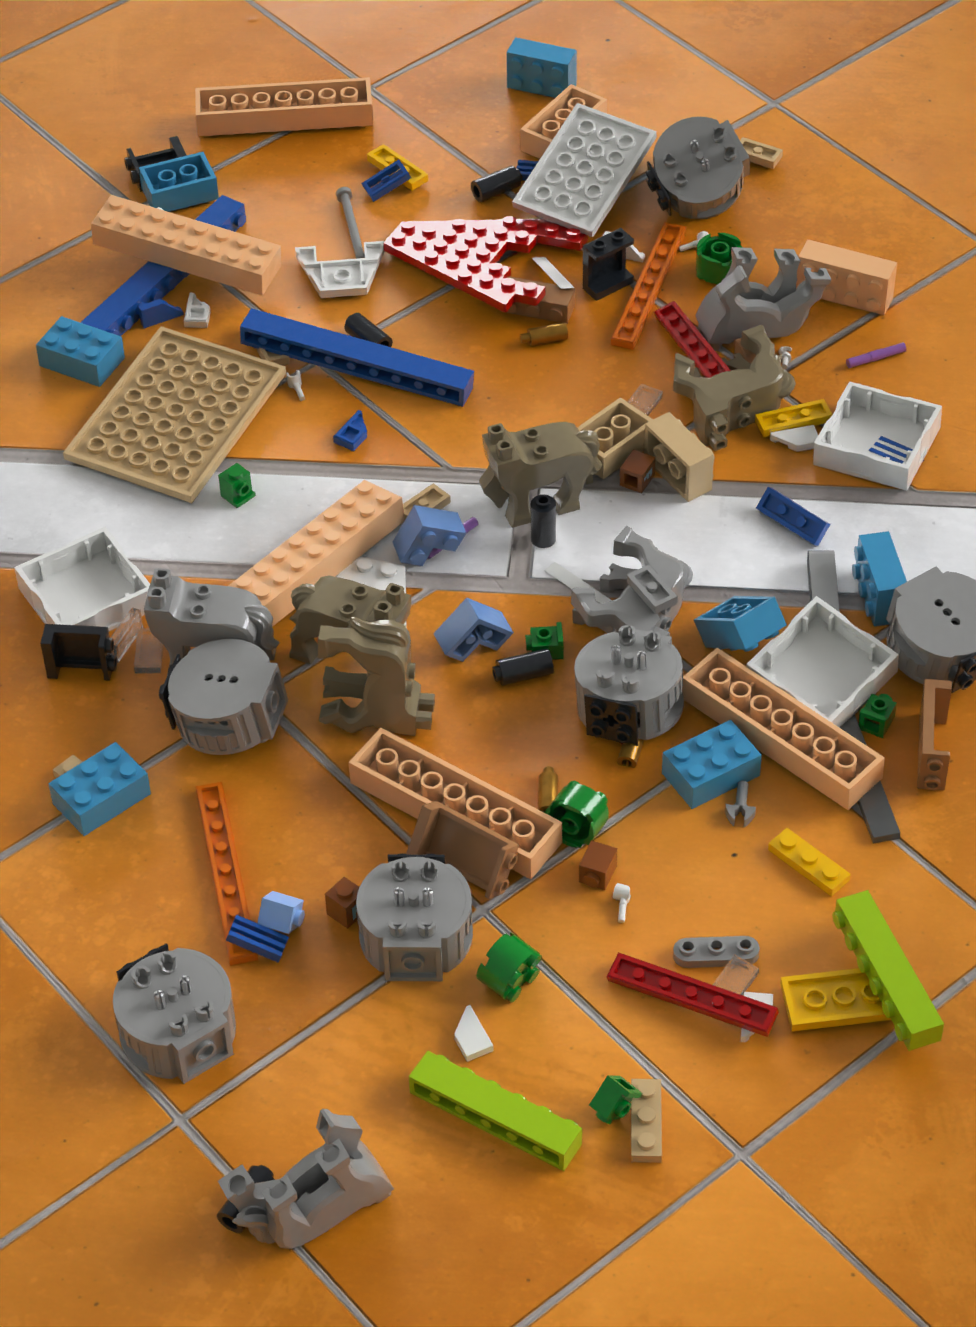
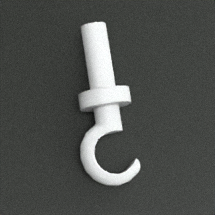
[779,346,792,369]

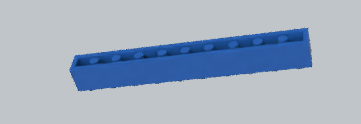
[80,195,246,336]
[240,308,474,407]

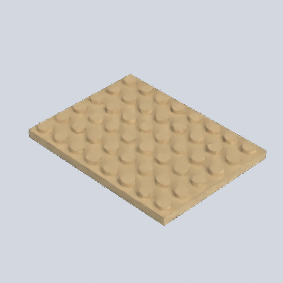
[63,326,286,503]

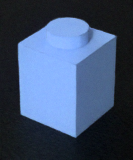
[257,891,305,934]

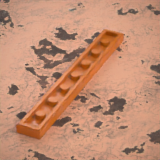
[611,222,686,350]
[195,782,258,966]

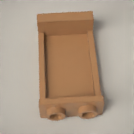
[917,679,952,790]
[406,801,519,899]

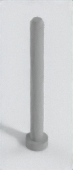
[336,187,365,259]

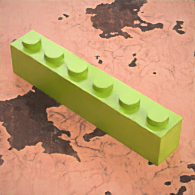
[832,890,944,1051]
[409,1051,582,1171]

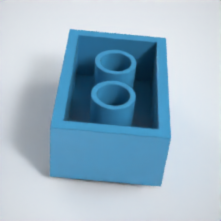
[506,37,577,98]
[139,152,219,212]
[36,316,125,387]
[852,531,907,627]
[694,596,787,652]
[662,720,762,809]
[48,742,151,836]

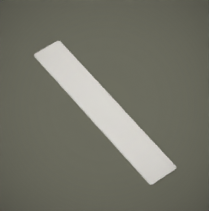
[532,257,574,289]
[545,562,612,604]

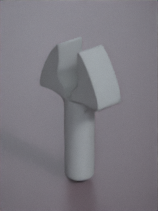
[725,781,756,827]

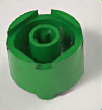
[696,233,743,285]
[545,781,609,848]
[476,932,542,1003]

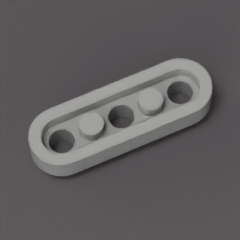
[673,936,760,968]

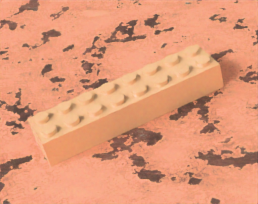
[195,77,373,136]
[91,195,281,296]
[228,480,405,627]
[682,648,885,810]
[349,728,562,879]

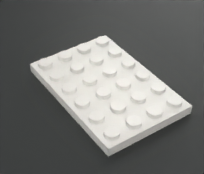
[512,103,657,237]

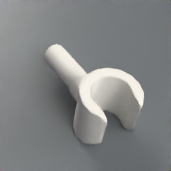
[679,231,709,252]
[286,370,305,401]
[613,883,631,923]

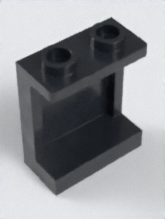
[124,136,187,192]
[583,228,634,301]
[40,624,117,681]

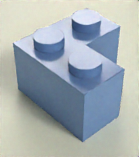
[392,505,466,566]
[433,598,514,662]

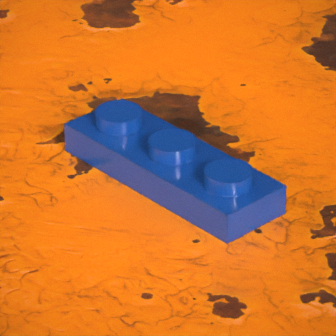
[756,487,831,546]

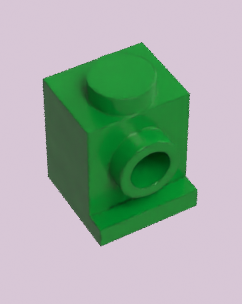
[218,463,256,508]
[525,622,564,660]
[859,694,897,738]
[589,1075,643,1124]

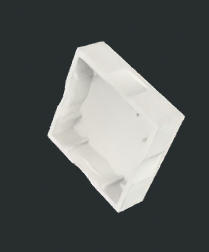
[813,381,942,491]
[14,526,150,631]
[747,596,899,728]

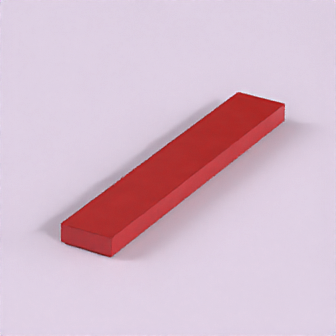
[654,301,731,378]
[607,952,779,1037]

